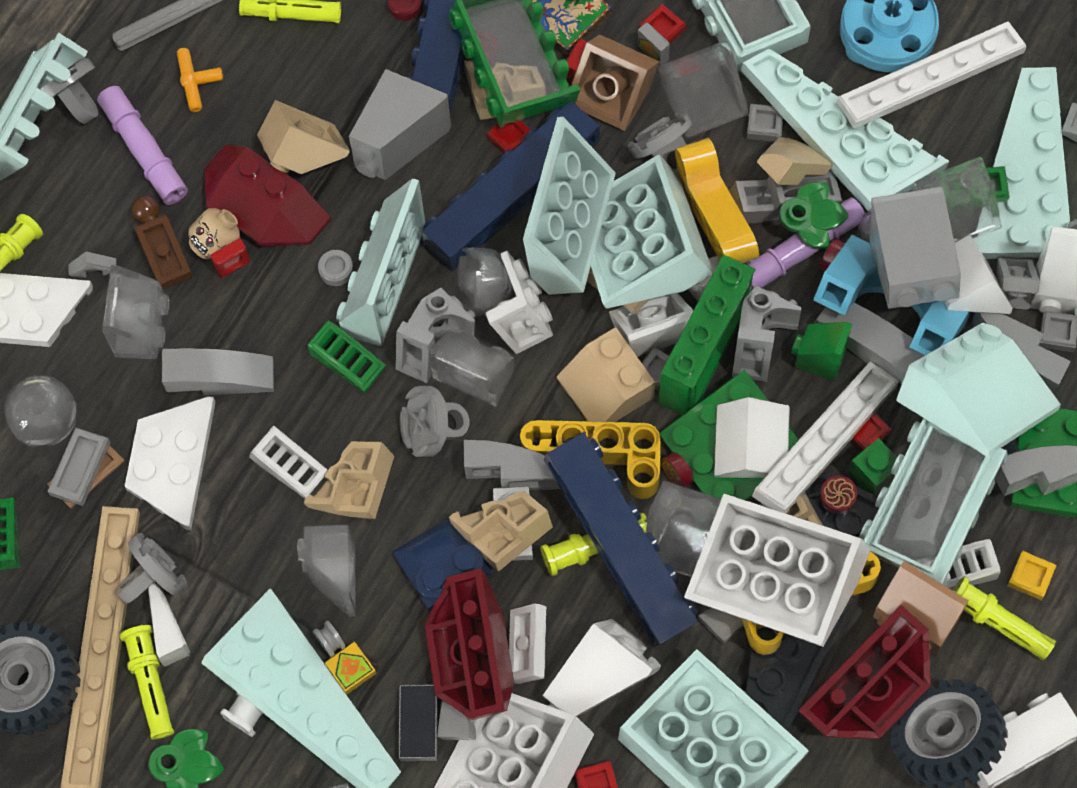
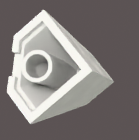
[543,619,661,717]

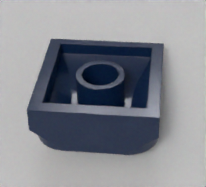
[392,518,491,613]

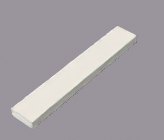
[837,21,1027,129]
[752,361,900,513]

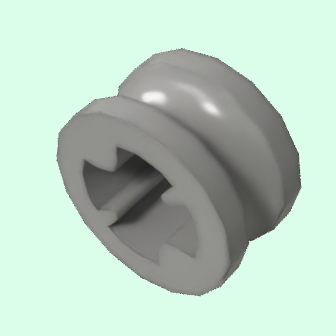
[312,620,346,658]

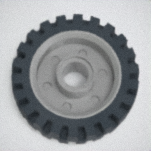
[0,622,81,736]
[890,679,1008,788]

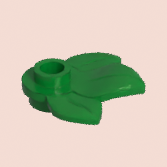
[779,182,848,248]
[148,729,224,788]

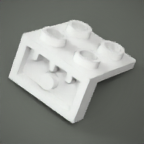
[485,251,553,354]

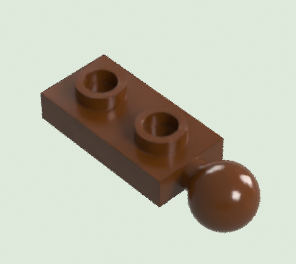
[132,196,193,290]

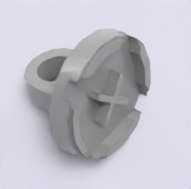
[40,57,98,124]
[628,111,692,175]
[400,386,470,457]
[115,533,187,604]

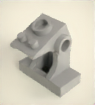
[732,285,801,382]
[396,288,475,383]

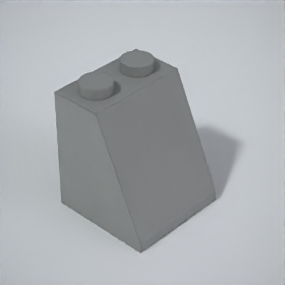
[349,69,451,180]
[870,187,961,309]

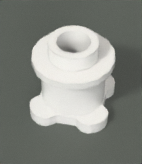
[220,692,263,737]

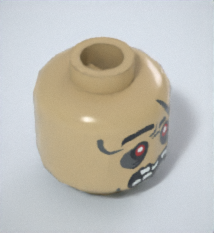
[188,208,240,259]

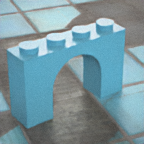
[813,235,971,355]

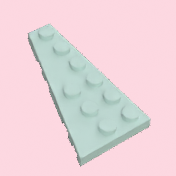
[741,49,949,214]
[972,67,1070,259]
[201,588,401,788]

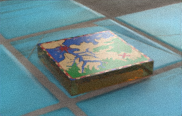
[518,0,612,56]

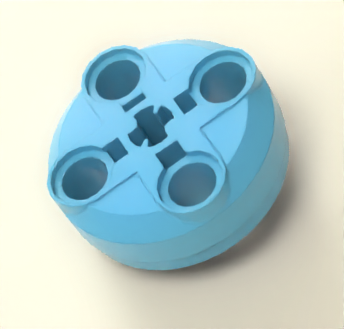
[840,0,939,72]

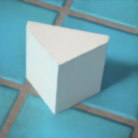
[943,235,1013,314]
[609,293,693,357]
[714,397,790,478]

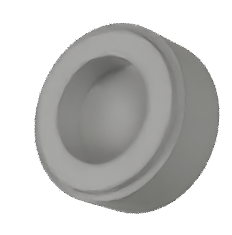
[318,250,354,286]

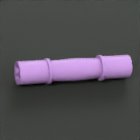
[97,86,188,205]
[747,197,866,291]

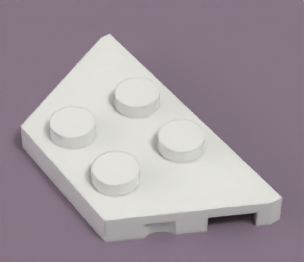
[0,273,93,347]
[125,397,216,530]

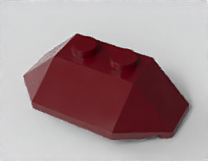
[204,144,331,246]
[425,568,514,720]
[798,605,931,740]

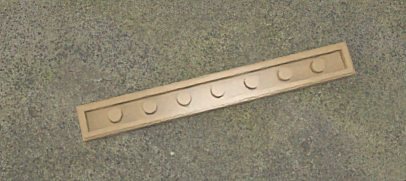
[61,506,140,788]

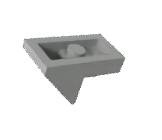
[996,257,1040,310]

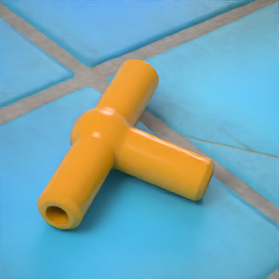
[176,48,223,112]

